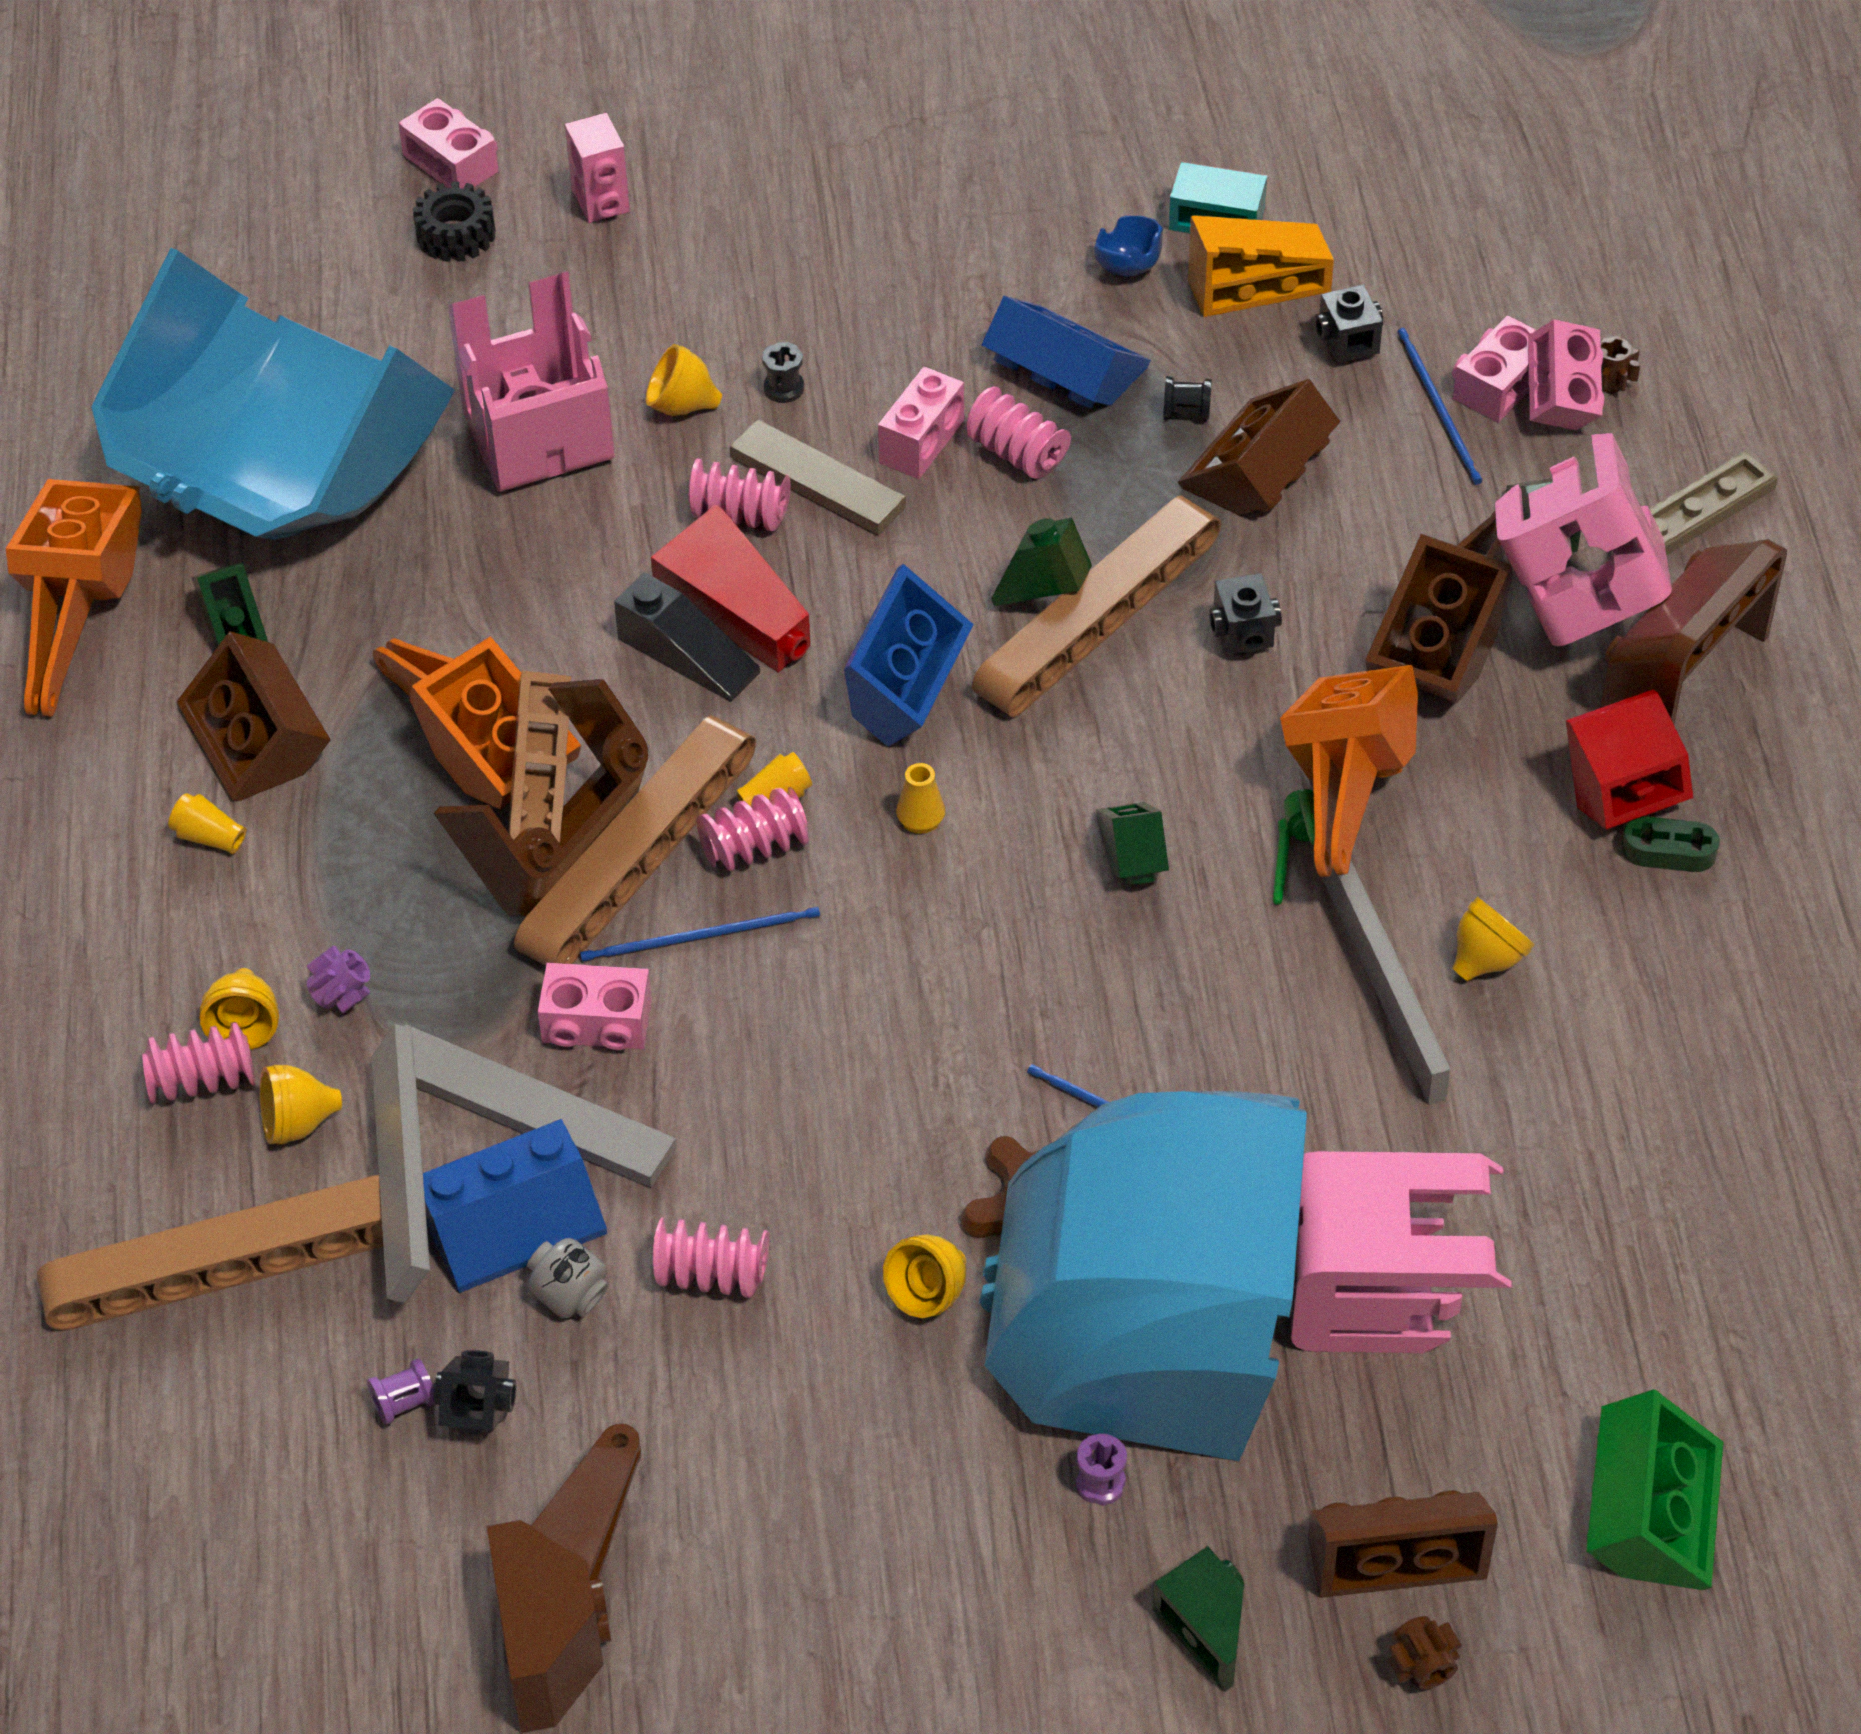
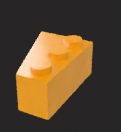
[1188,215,1334,317]

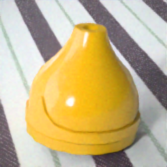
[645,344,722,416]
[1452,896,1535,982]
[199,968,279,1050]
[260,1065,342,1145]
[883,1234,966,1319]

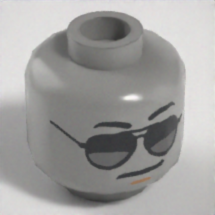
[527,1238,609,1318]

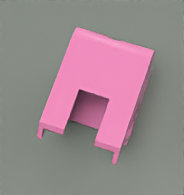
[448,271,614,492]
[1495,433,1672,646]
[1290,1151,1512,1353]

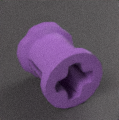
[367,1358,435,1425]
[1076,1433,1127,1505]

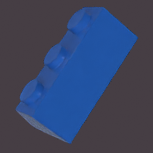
[981,295,1151,408]
[844,564,974,747]
[423,1119,608,1293]

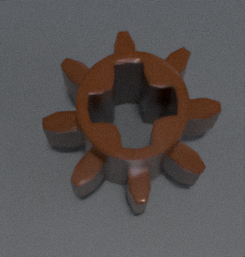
[1600,336,1641,393]
[1388,1616,1462,1689]

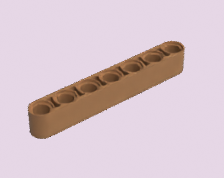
[972,496,1221,717]
[514,715,756,966]
[37,1175,384,1330]

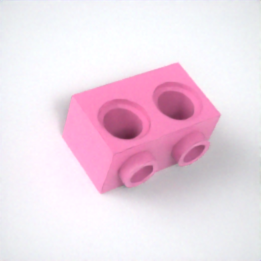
[398,98,499,188]
[565,113,630,223]
[1452,315,1536,423]
[1528,319,1604,430]
[878,367,964,479]
[538,963,652,1050]

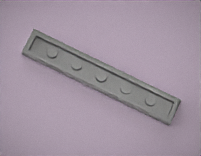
[1322,860,1450,1105]
[371,1024,430,1303]
[405,1024,677,1187]

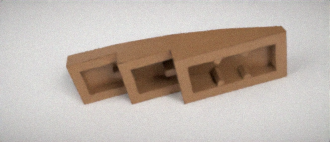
[508,670,571,843]

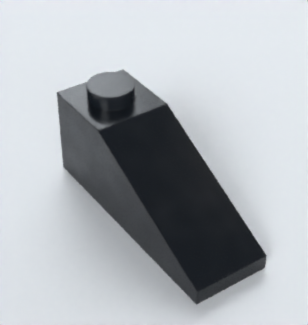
[614,572,760,702]

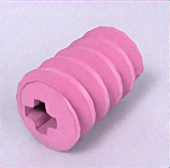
[967,386,1071,479]
[688,459,791,531]
[696,787,808,872]
[142,1022,255,1104]
[652,1217,769,1298]

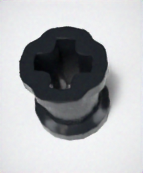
[762,342,804,403]
[1163,376,1212,420]

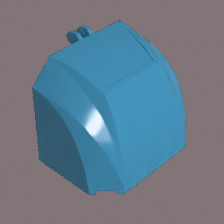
[91,248,455,540]
[979,1091,1307,1461]

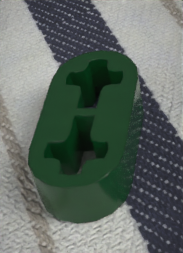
[1621,816,1720,872]

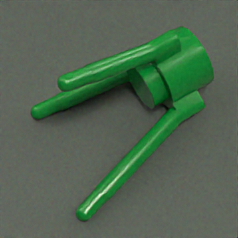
[1273,789,1315,905]

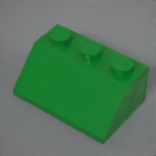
[1586,1389,1724,1591]

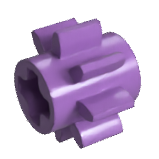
[307,946,370,1013]

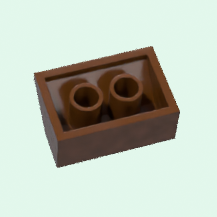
[1178,379,1341,516]
[176,631,331,801]
[1308,1490,1498,1598]

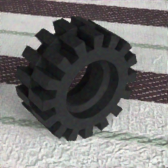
[413,182,496,262]

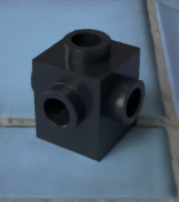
[1314,284,1383,363]
[1209,573,1282,655]
[433,1350,517,1434]

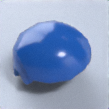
[1094,216,1163,276]

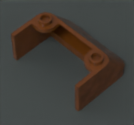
[1600,539,1787,724]
[433,679,648,917]

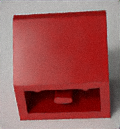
[1566,690,1693,829]

